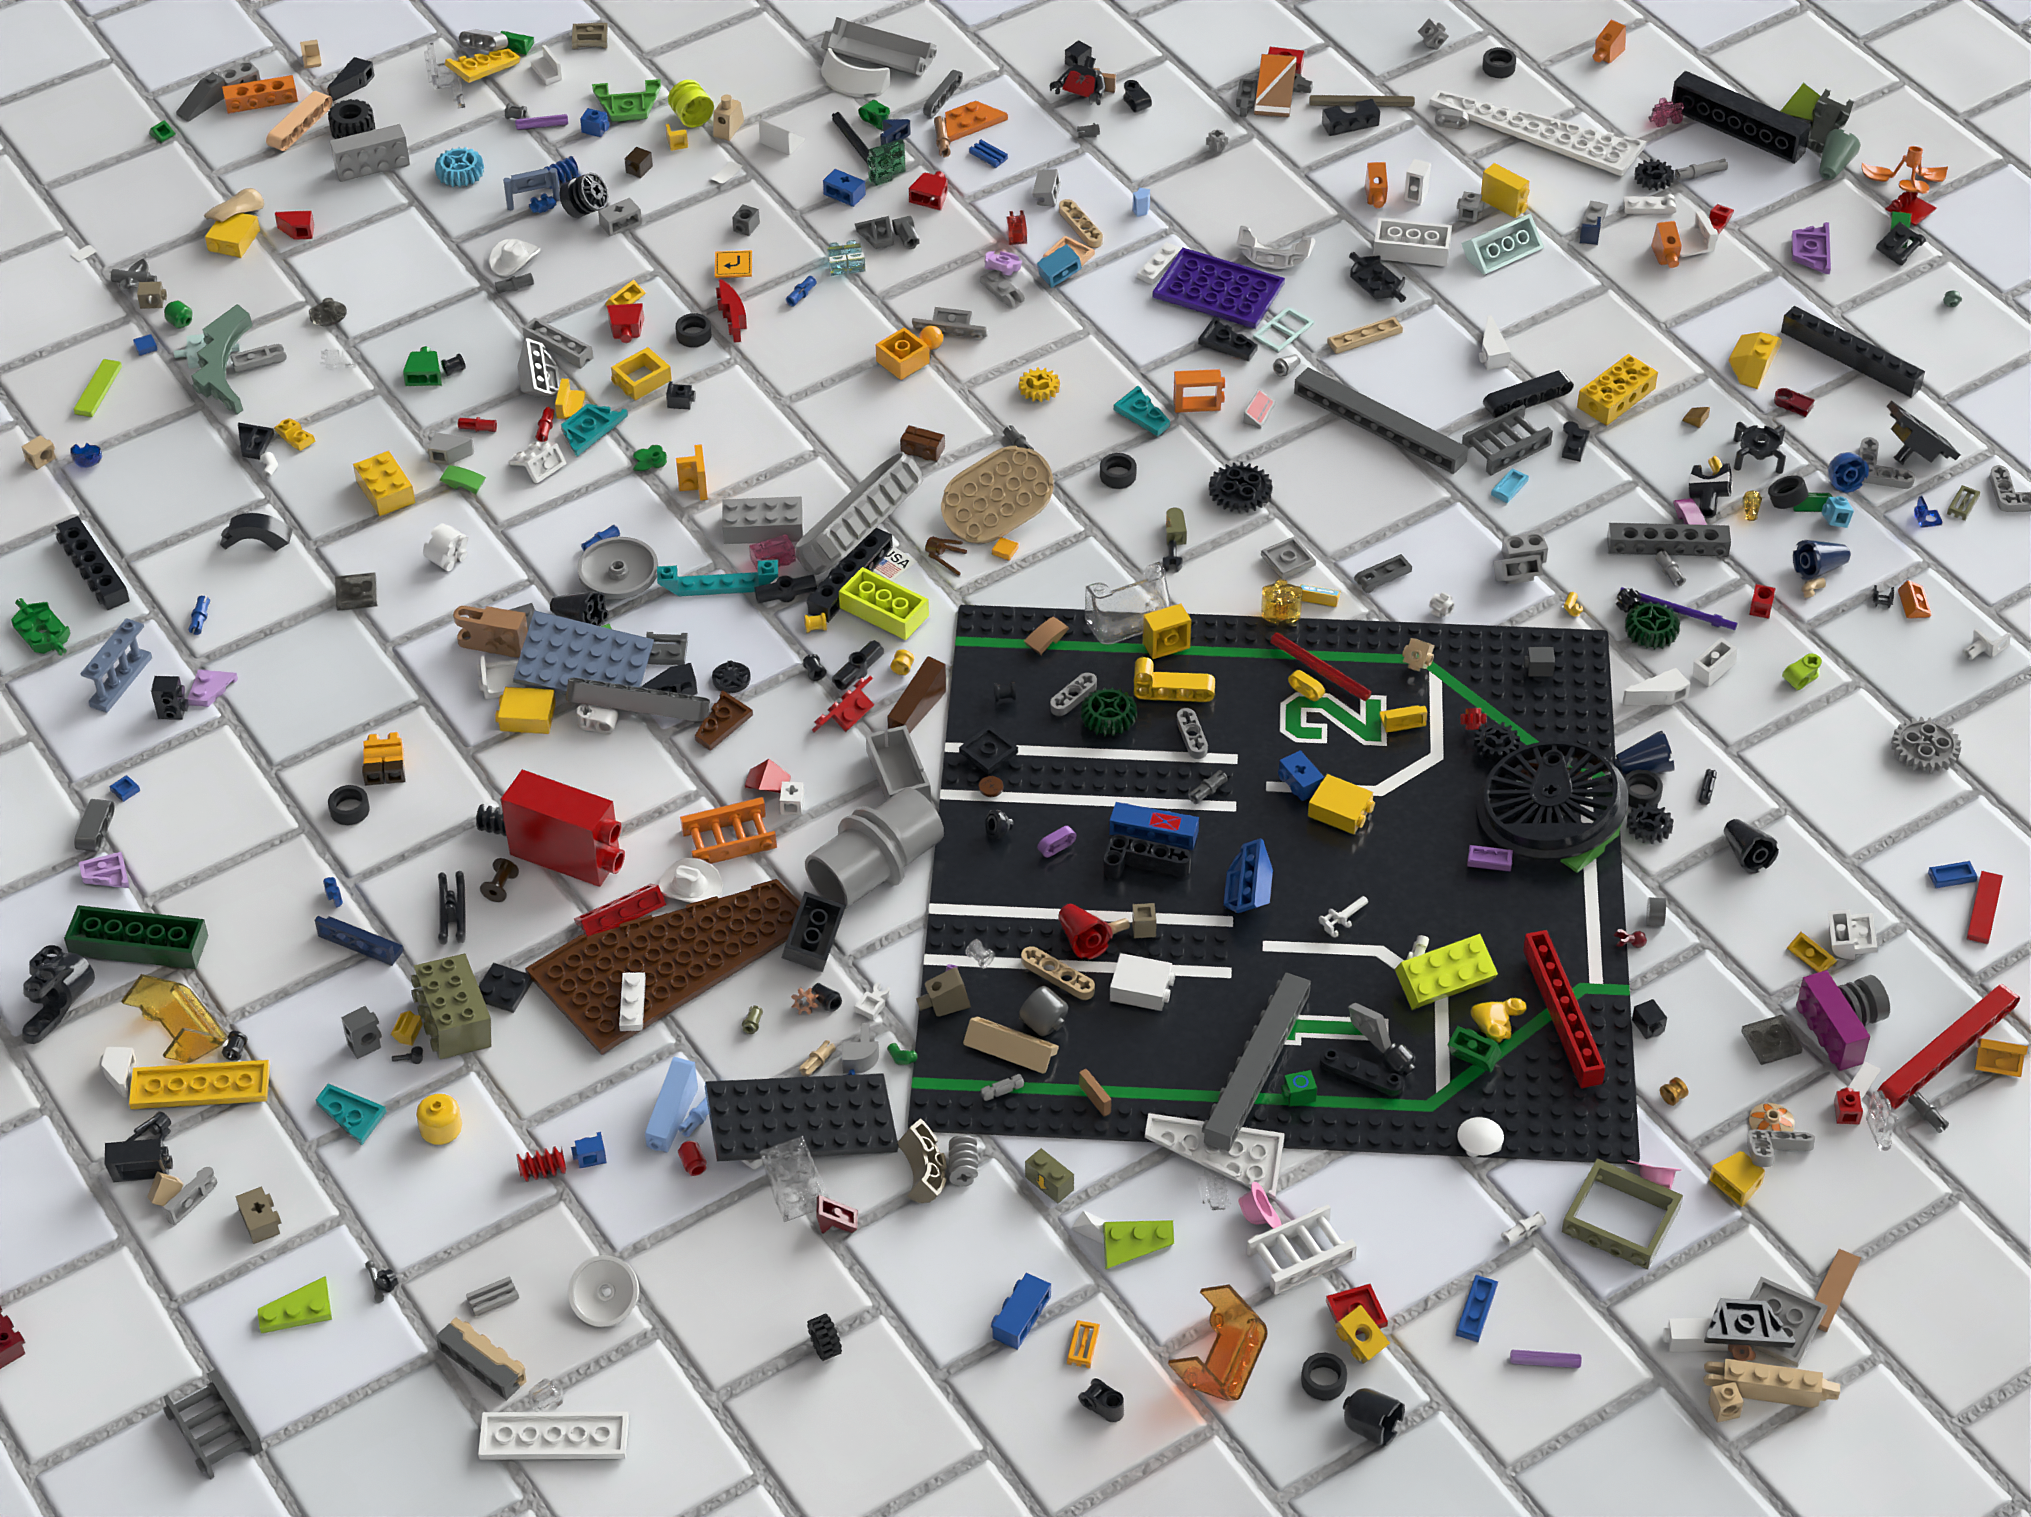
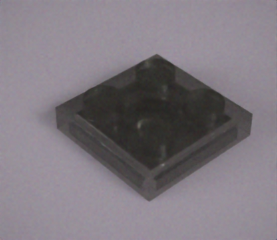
[335,572,378,611]
[1741,1014,1803,1065]

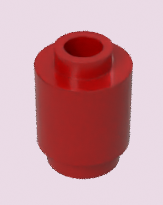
[678,1141,707,1176]

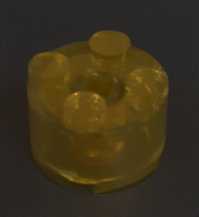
[1261,579,1303,623]

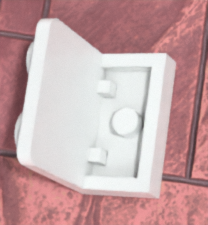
[1677,211,1718,257]

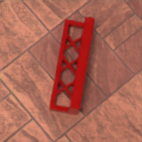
[574,883,666,937]

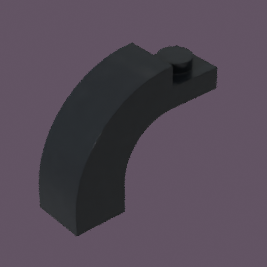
[220,513,293,551]

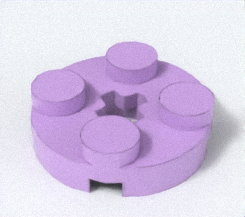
[984,251,1022,275]

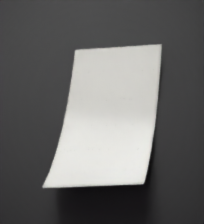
[709,160,742,184]

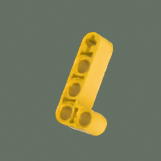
[1134,657,1215,702]

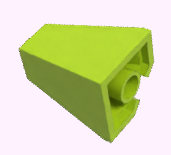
[1781,82,1821,121]

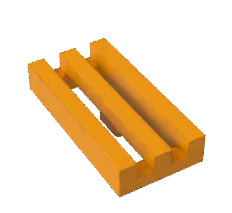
[1067,1320,1100,1368]

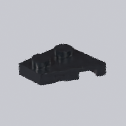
[238,422,275,460]

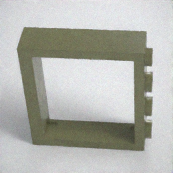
[1562,1159,1683,1269]

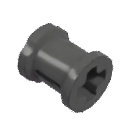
[505,103,527,119]

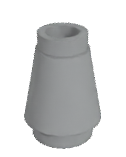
[1273,354,1301,376]

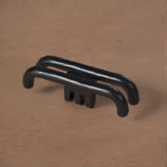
[438,871,466,945]

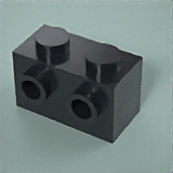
[151,676,188,720]

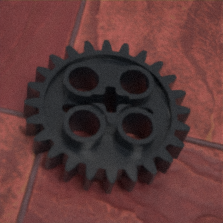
[1209,462,1273,513]

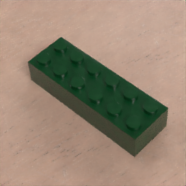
[64,905,209,969]

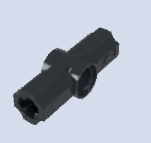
[754,574,817,603]
[832,640,884,691]

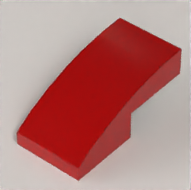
[1708,204,1734,235]

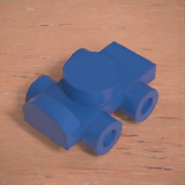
[528,193,557,213]
[323,877,343,908]

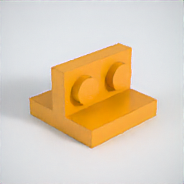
[676,444,708,500]
[1974,1038,2028,1077]

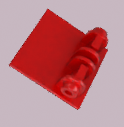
[1885,191,1937,226]

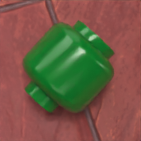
[164,300,193,329]

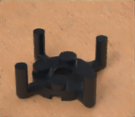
[1733,422,1786,474]

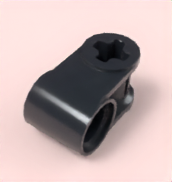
[1123,80,1152,113]
[1078,1378,1124,1422]

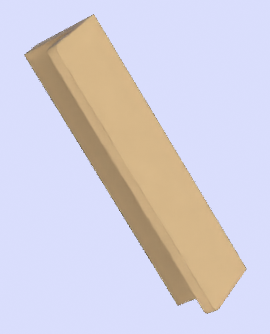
[963,1017,1059,1073]

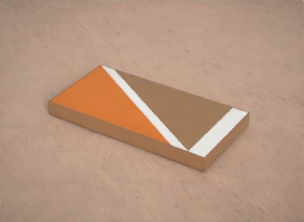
[1254,54,1297,117]

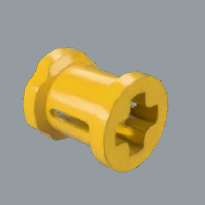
[804,613,827,633]

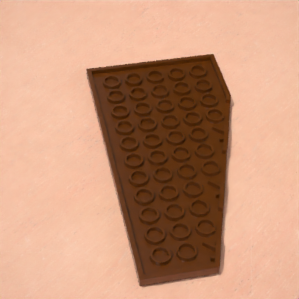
[525,879,801,1055]

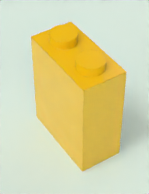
[1481,163,1530,218]
[205,213,260,258]
[495,687,556,734]
[1308,774,1375,834]

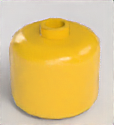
[416,1094,462,1145]

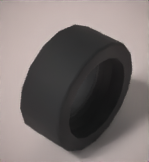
[1482,47,1516,78]
[675,313,712,347]
[1100,453,1137,489]
[1768,475,1808,509]
[1624,770,1663,809]
[328,785,370,825]
[1301,1352,1348,1401]

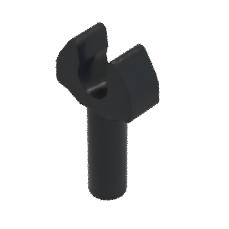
[1163,540,1183,572]

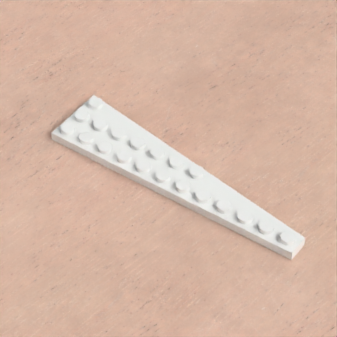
[1429,90,1646,176]

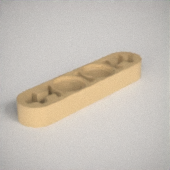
[1059,199,1103,248]
[1021,947,1095,1000]

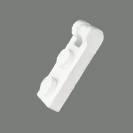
[1623,194,1676,214]

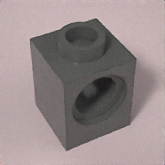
[732,204,760,236]

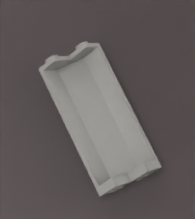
[821,17,937,77]

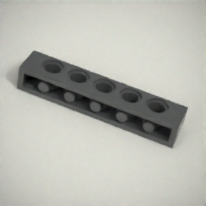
[1607,523,1731,557]

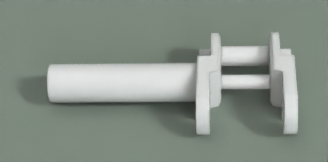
[1319,896,1368,937]

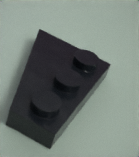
[1198,316,1258,362]

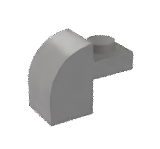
[842,1024,879,1073]

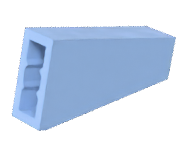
[645,1057,698,1152]

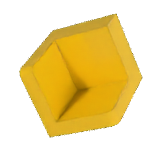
[665,124,688,151]

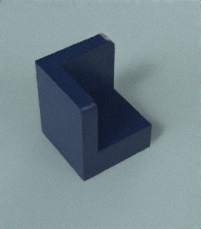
[1579,216,1601,245]

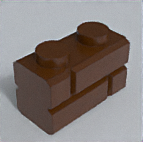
[900,425,945,462]

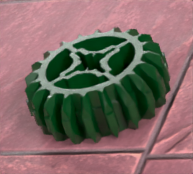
[1625,601,1680,650]
[1081,686,1137,737]

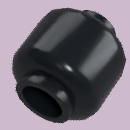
[1382,1043,1416,1076]

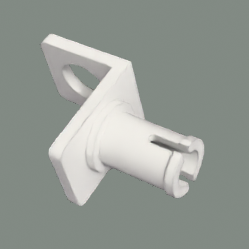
[1963,628,2011,660]

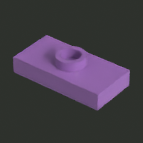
[1467,845,1513,871]

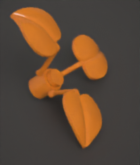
[1861,146,1948,194]

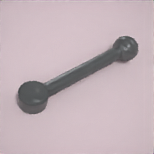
[365,1260,384,1303]

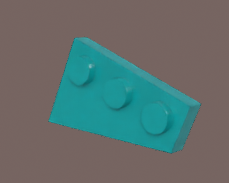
[1113,385,1170,436]
[316,1083,387,1145]

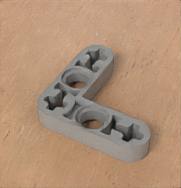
[1859,437,1915,489]
[1989,465,2031,512]
[1747,1130,1815,1167]

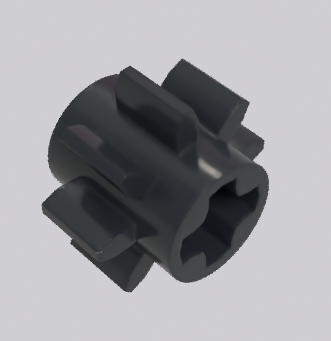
[1616,588,1642,613]

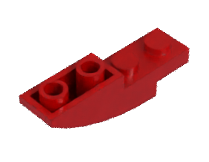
[716,279,747,343]

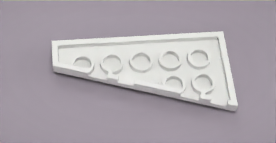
[1145,1113,1285,1200]

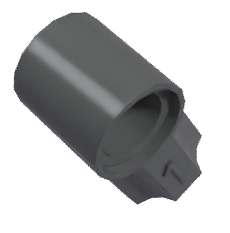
[892,216,920,249]

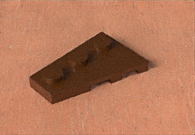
[695,690,753,751]

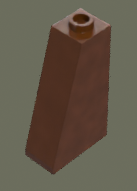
[887,656,946,734]

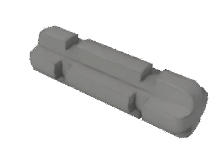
[981,1074,1024,1101]

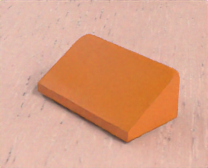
[1898,580,1932,618]

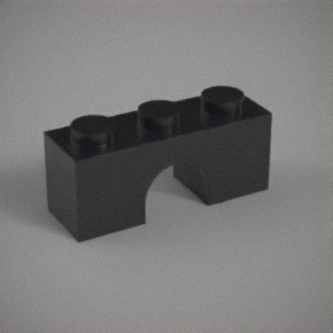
[1322,99,1380,136]

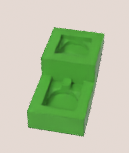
[440,465,486,495]

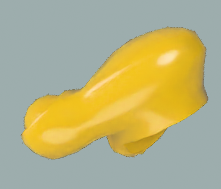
[1471,998,1527,1042]

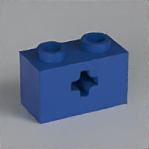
[823,169,866,207]
[1278,750,1324,801]

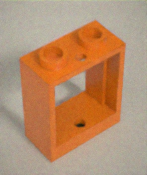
[1173,369,1225,413]

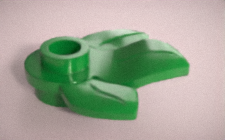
[633,445,667,471]

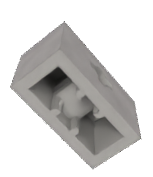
[598,198,642,236]

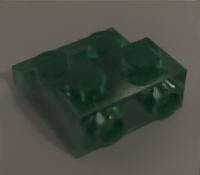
[867,139,906,186]

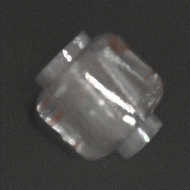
[528,1379,565,1412]

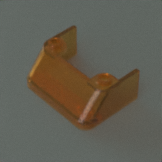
[1167,1284,1268,1401]

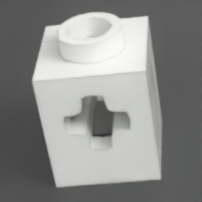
[780,781,804,816]

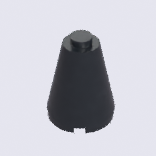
[1724,819,1779,874]

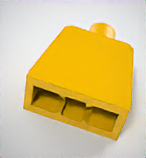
[1709,1151,1765,1207]

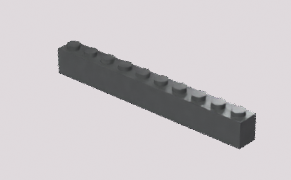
[1294,367,1469,474]
[1202,973,1311,1152]

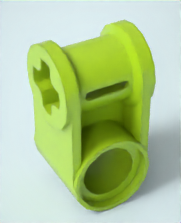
[1782,653,1822,690]

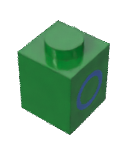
[1281,1070,1317,1106]

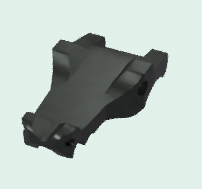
[1807,88,1854,153]

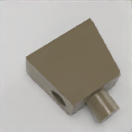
[916,967,971,1016]

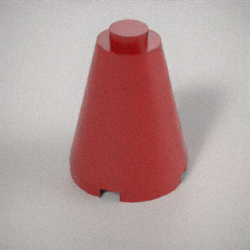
[1058,904,1113,959]

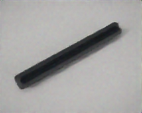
[832,112,878,169]

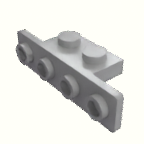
[912,307,988,338]

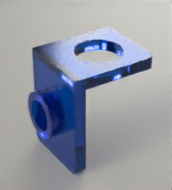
[1914,496,1943,528]

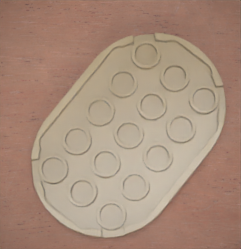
[941,446,1054,544]

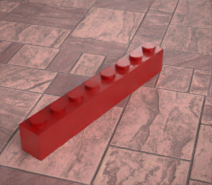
[1523,930,1605,1088]

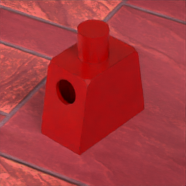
[909,171,948,211]
[607,303,644,343]

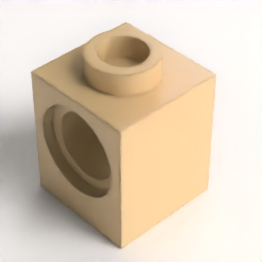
[21,435,56,470]
[1708,1382,1744,1423]

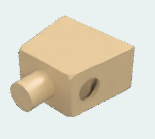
[713,94,744,141]

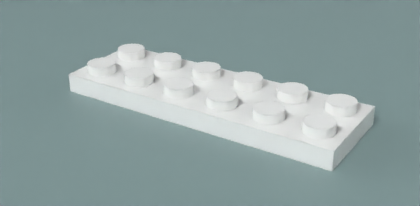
[478,1412,629,1460]

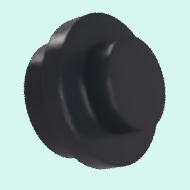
[376,1269,398,1292]

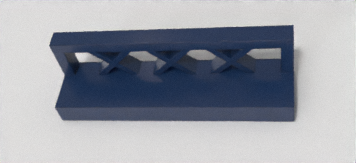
[314,916,404,966]

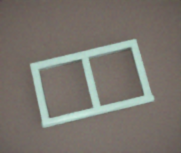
[1253,307,1315,352]

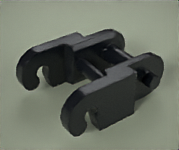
[1873,585,1894,608]

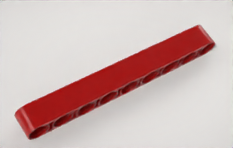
[1876,984,2020,1110]

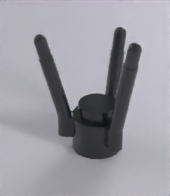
[126,1111,171,1142]

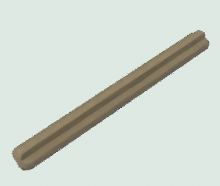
[1309,95,1415,107]

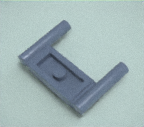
[503,168,560,211]

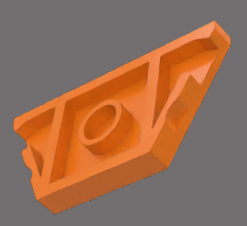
[945,100,1008,142]

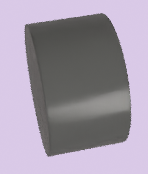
[1646,897,1666,926]

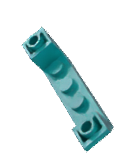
[657,560,779,597]

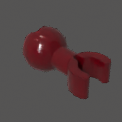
[1613,929,1647,948]

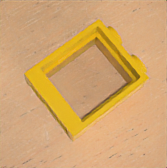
[611,347,672,401]

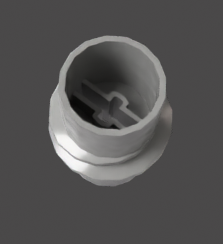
[805,787,944,909]

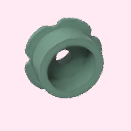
[1943,290,1962,307]

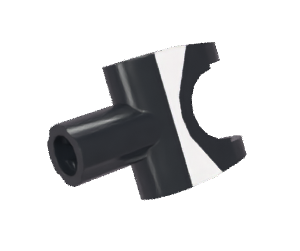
[1689,463,1733,518]

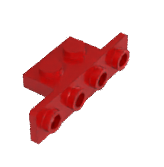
[812,675,875,733]

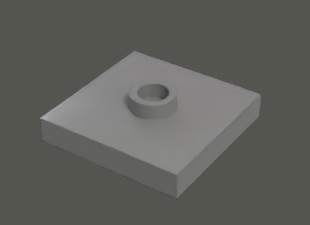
[1261,536,1316,580]

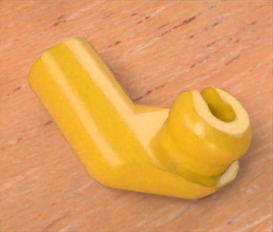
[1563,592,1583,617]

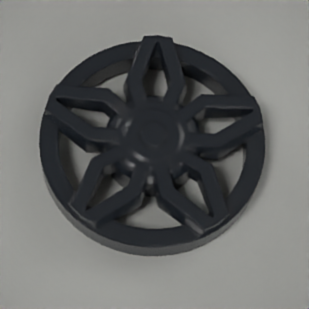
[712,660,751,693]

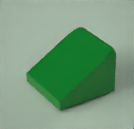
[149,120,176,143]

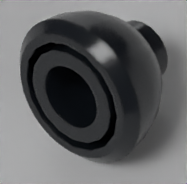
[985,810,1013,839]

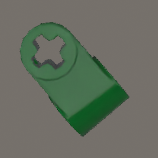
[858,99,890,130]

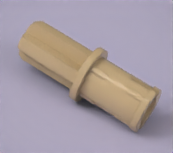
[799,1040,836,1077]

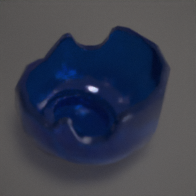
[70,443,103,468]

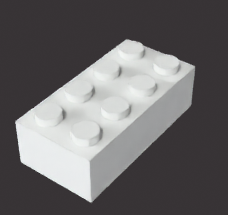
[1373,218,1452,266]

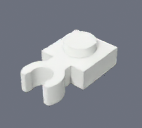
[854,982,890,1021]

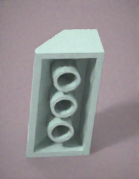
[1461,213,1544,275]

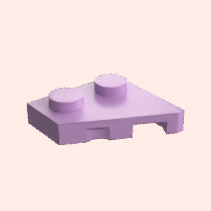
[188,670,238,707]

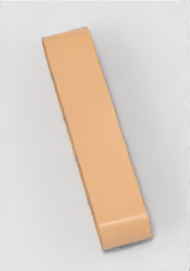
[266,91,333,151]

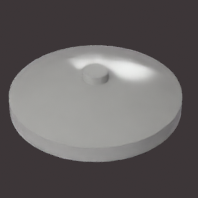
[578,537,658,600]

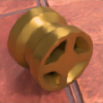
[1659,1077,1689,1106]

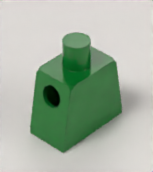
[403,346,442,386]

